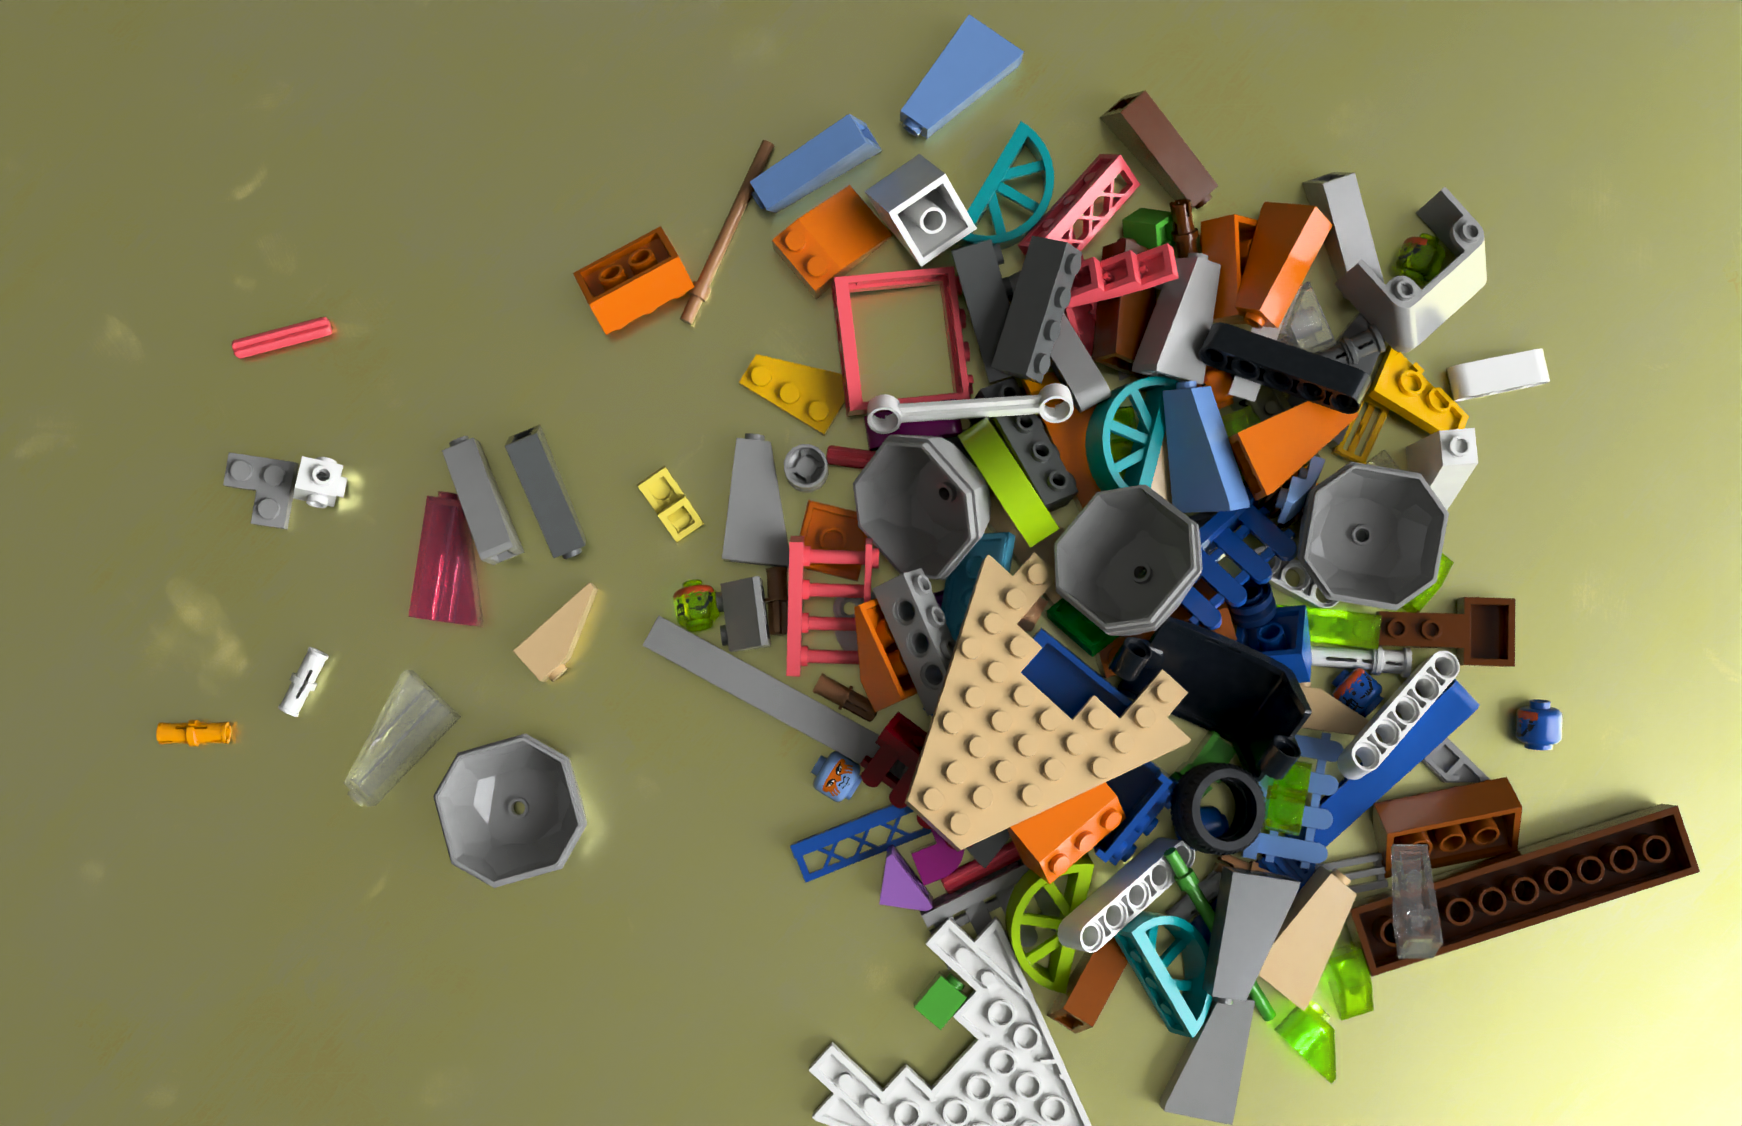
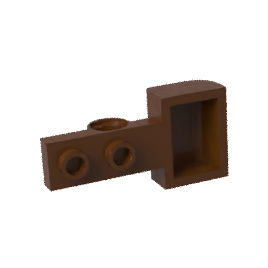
[1376,597,1515,667]

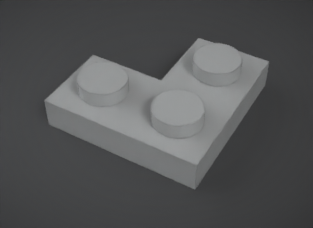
[223,452,299,530]

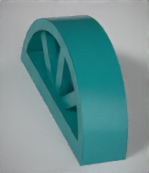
[955,121,1054,250]
[1085,376,1178,491]
[1114,911,1212,1038]

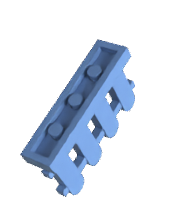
[1241,732,1344,869]

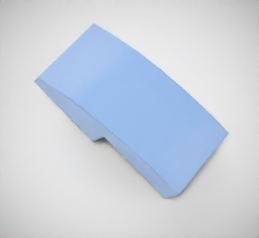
[1275,456,1325,524]

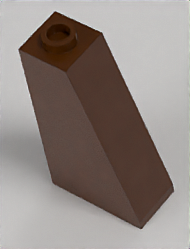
[1100,90,1218,209]
[1092,238,1157,379]

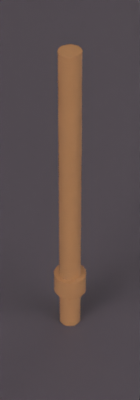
[680,140,774,325]

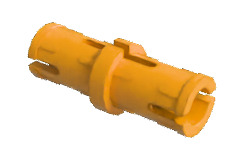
[156,720,231,746]

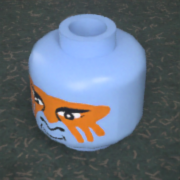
[811,751,862,802]

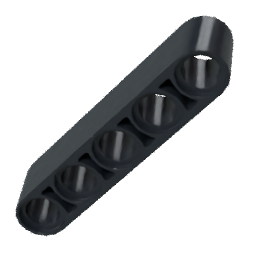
[1198,322,1371,414]

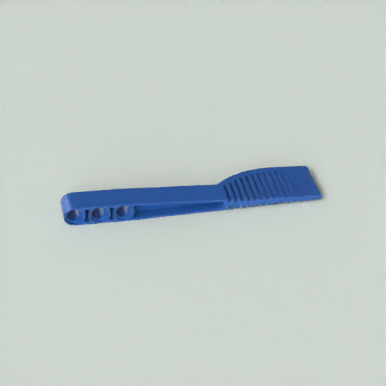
[1189,679,1480,947]

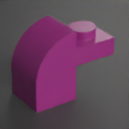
[910,829,964,886]

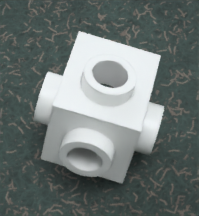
[293,456,347,508]

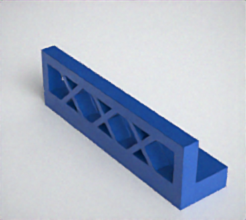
[790,804,932,883]

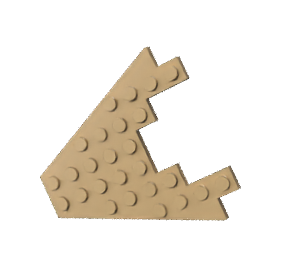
[905,552,1192,852]

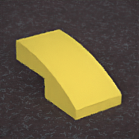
[637,465,704,543]

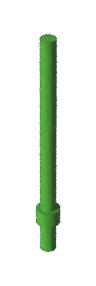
[1164,847,1276,1021]

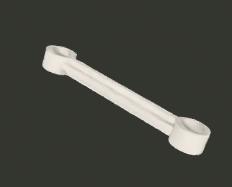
[867,383,1074,434]

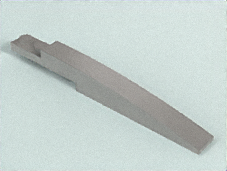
[643,616,906,779]

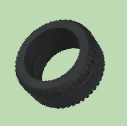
[1170,762,1266,855]

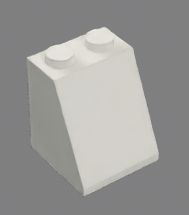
[865,154,977,267]

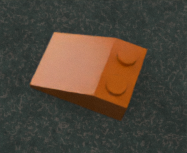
[772,185,892,299]
[854,598,943,713]

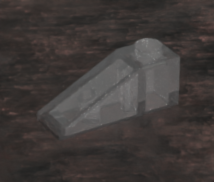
[1391,844,1443,958]

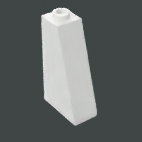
[1406,428,1478,510]

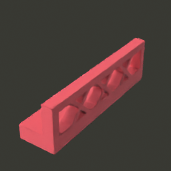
[1017,154,1141,255]

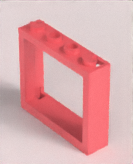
[831,266,974,416]

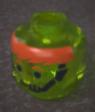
[1395,233,1446,286]
[673,579,720,632]

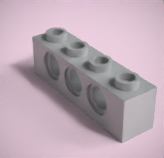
[873,568,956,716]

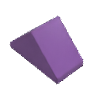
[879,844,933,912]

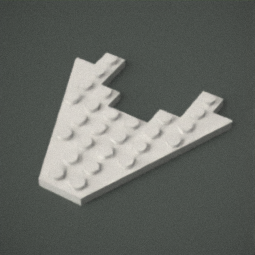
[809,916,1092,1126]

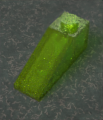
[1277,605,1382,650]

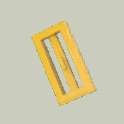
[1331,394,1390,464]

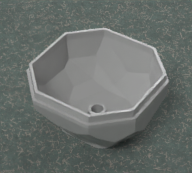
[853,434,991,580]
[1297,462,1449,611]
[1054,484,1203,636]
[433,733,587,888]

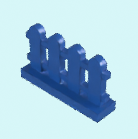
[1180,486,1297,630]

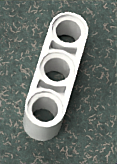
[1447,349,1550,402]
[1254,546,1339,610]

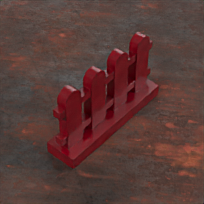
[860,711,974,850]

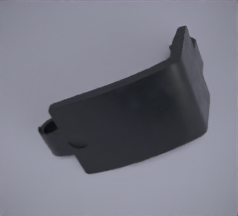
[1108,617,1312,782]

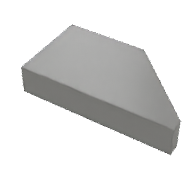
[1421,738,1490,783]

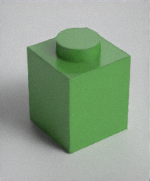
[913,971,967,1030]

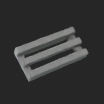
[1314,852,1388,893]

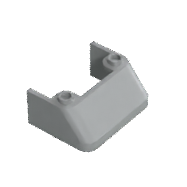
[1335,187,1487,353]

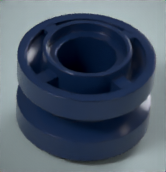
[1225,578,1277,629]

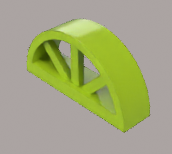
[958,417,1060,548]
[1005,853,1094,994]

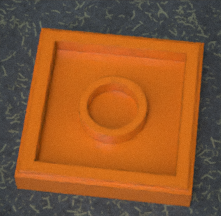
[800,500,868,582]

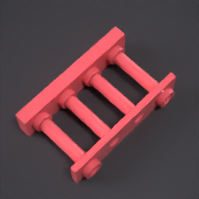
[786,536,879,677]

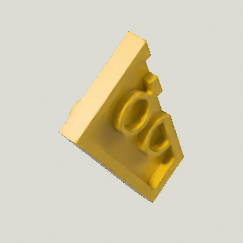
[1367,345,1469,434]
[739,354,845,436]

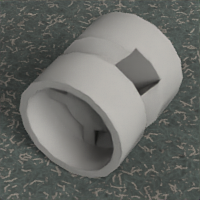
[784,444,828,493]

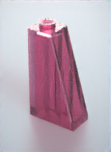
[408,491,483,627]

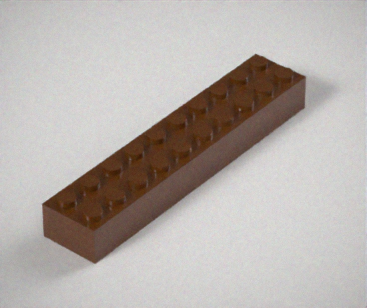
[1346,804,1700,977]

